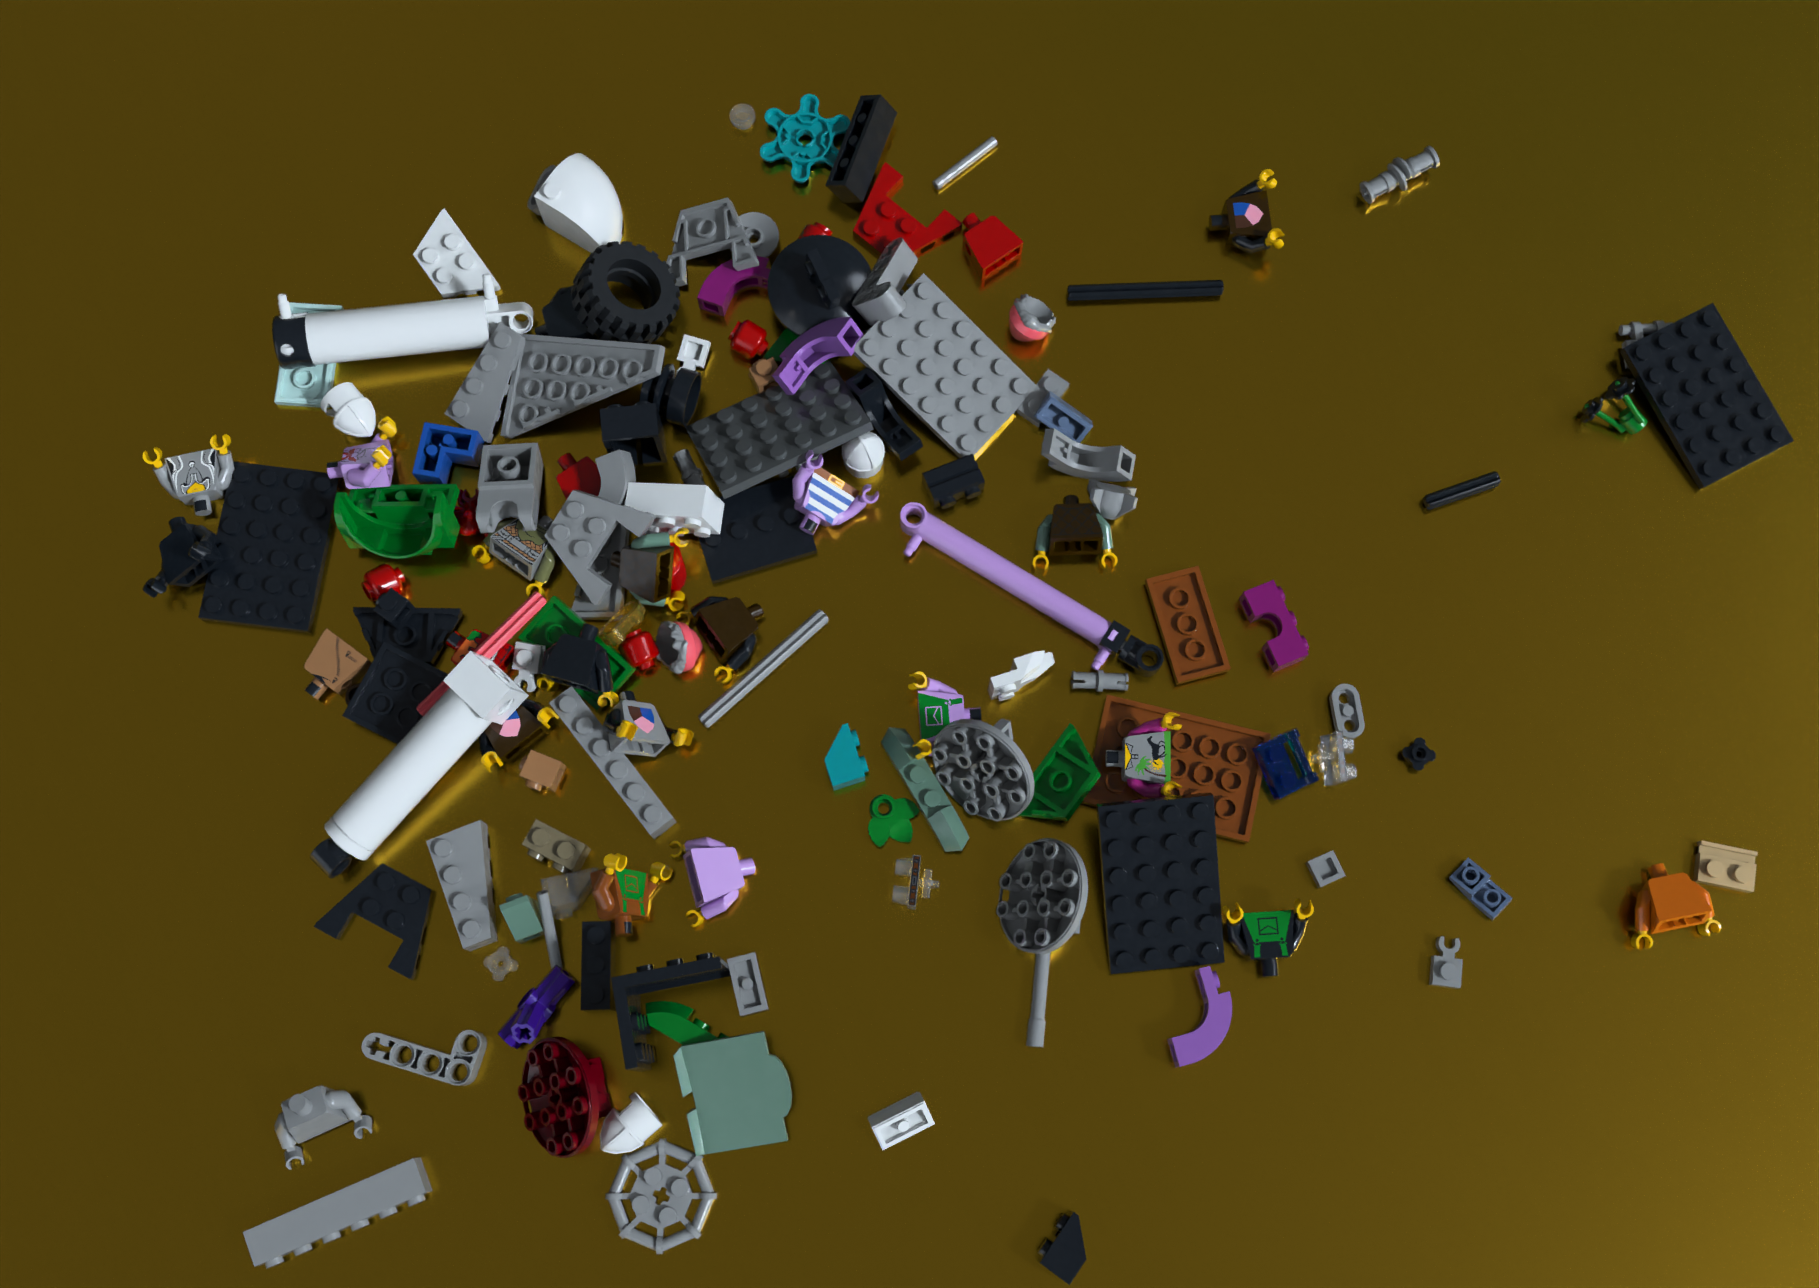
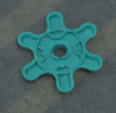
[760,94,850,183]

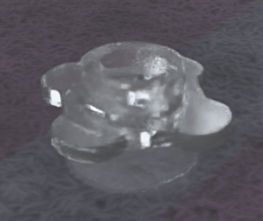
[483,946,518,981]

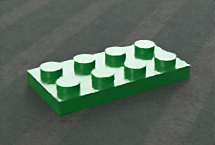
[518,595,636,711]

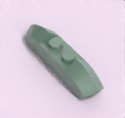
[881,727,970,852]

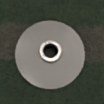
[730,212,779,258]

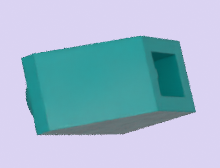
[824,723,869,791]

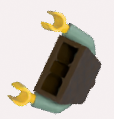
[1033,495,1118,571]
[610,527,690,612]

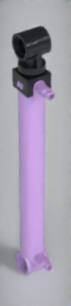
[900,502,1164,677]

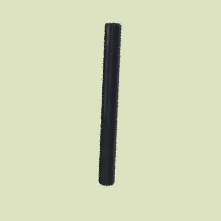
[1067,280,1224,301]

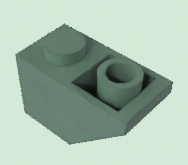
[499,893,544,943]

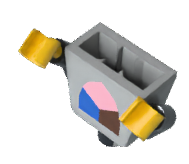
[603,691,694,757]

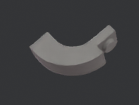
[1041,428,1136,482]
[595,449,636,505]

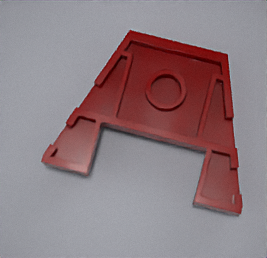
[853,162,962,257]

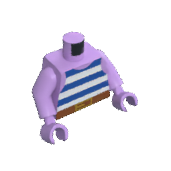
[792,450,879,535]

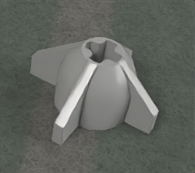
[1087,479,1138,520]

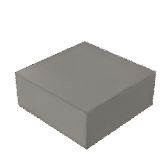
[1306,850,1346,888]

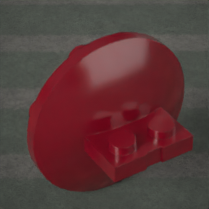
[518,1036,612,1158]

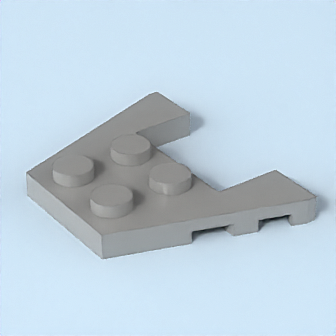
[666,197,759,287]
[544,490,656,605]

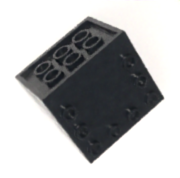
[611,952,731,1072]

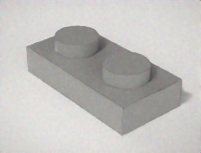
[1017,369,1070,428]
[727,952,769,1017]

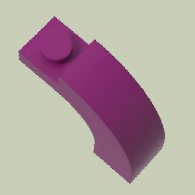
[697,256,771,317]

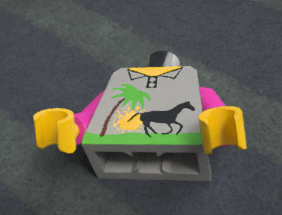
[1105,712,1182,798]

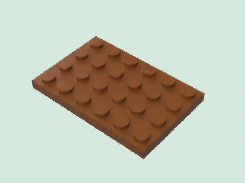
[1082,695,1271,843]

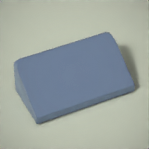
[1034,391,1093,443]

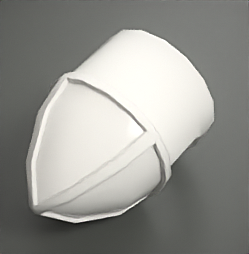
[320,382,376,437]
[842,432,885,478]
[600,1091,663,1154]

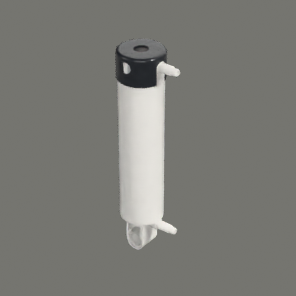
[272,273,534,369]

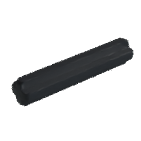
[1423,471,1501,510]

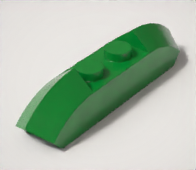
[645,1001,728,1045]

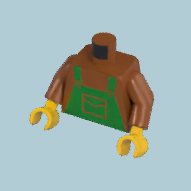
[590,853,673,937]

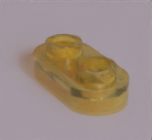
[598,599,646,646]

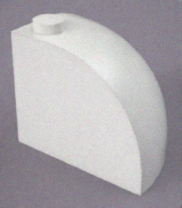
[534,153,623,253]

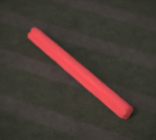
[416,591,547,716]

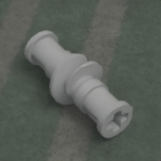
[1359,146,1440,204]

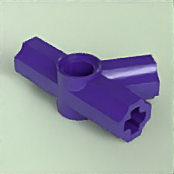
[498,965,575,1049]

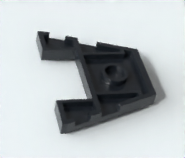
[314,863,434,980]

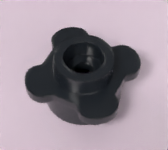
[1402,738,1436,771]

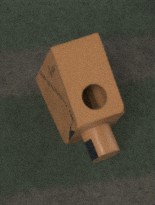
[304,628,372,700]

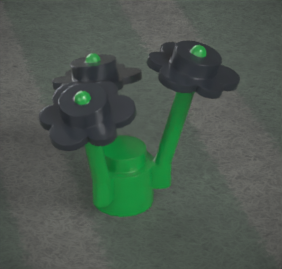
[1581,377,1648,435]

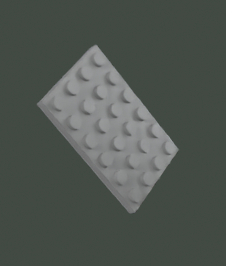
[853,273,1037,458]

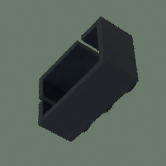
[600,401,668,466]

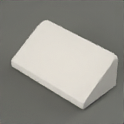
[867,1092,935,1151]

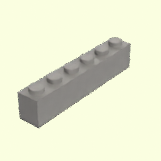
[549,686,677,840]
[243,1157,433,1269]

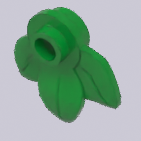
[868,794,920,847]

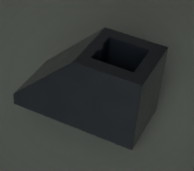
[1037,1211,1086,1285]

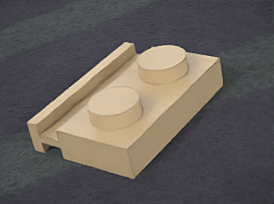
[1693,840,1758,893]

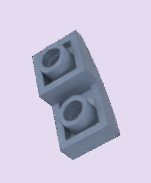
[1449,857,1512,921]

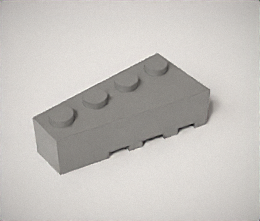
[426,820,498,952]

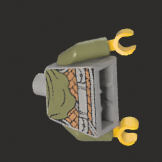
[472,515,556,597]

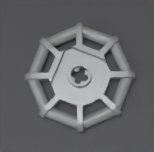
[605,1138,717,1254]

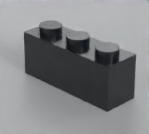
[581,921,616,1012]

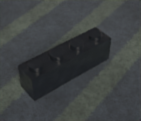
[825,94,897,203]

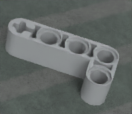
[852,237,918,326]
[361,1030,487,1086]

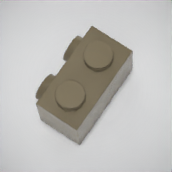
[522,819,591,875]

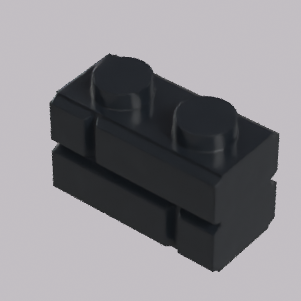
[922,454,985,509]

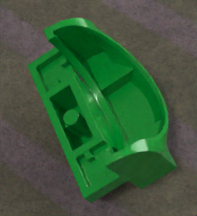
[334,484,460,559]

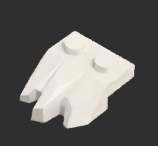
[988,650,1055,701]

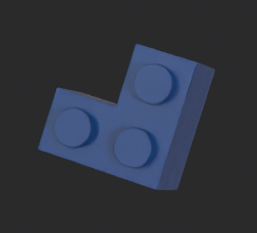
[412,422,485,484]

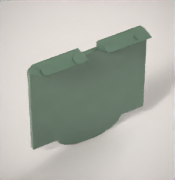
[673,1031,792,1156]

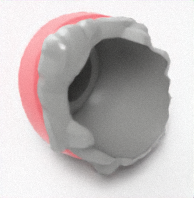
[1009,294,1056,342]
[656,621,703,674]

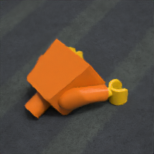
[1631,863,1721,949]

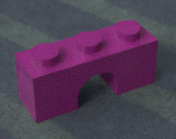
[1239,580,1309,672]

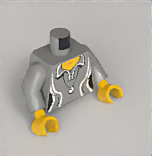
[143,434,235,516]

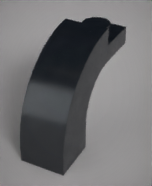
[845,367,923,461]

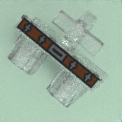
[1310,731,1357,786]
[892,855,940,910]

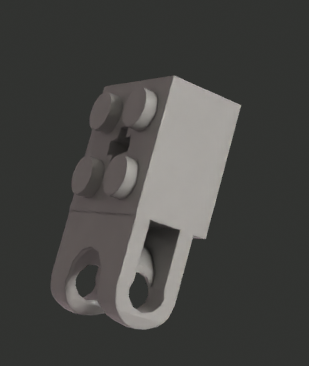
[476,443,544,533]

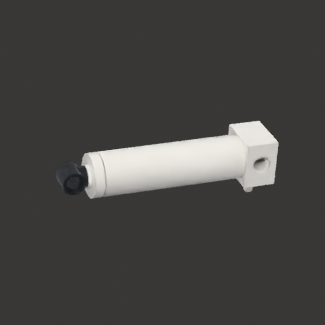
[310,651,529,878]

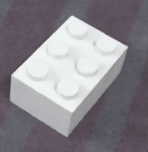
[625,482,725,538]

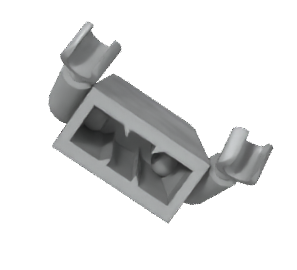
[274,1085,372,1170]

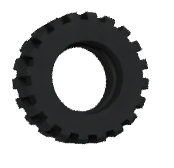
[571,241,680,344]

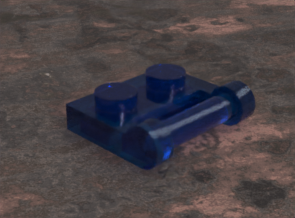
[1252,728,1319,800]

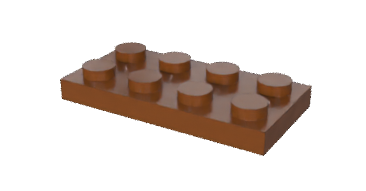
[1145,566,1231,685]

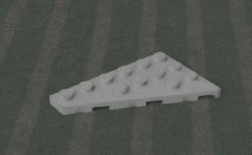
[500,334,665,439]

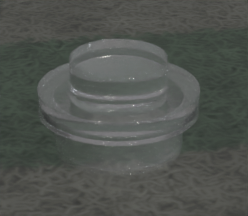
[730,104,756,130]

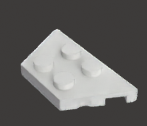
[413,208,501,299]

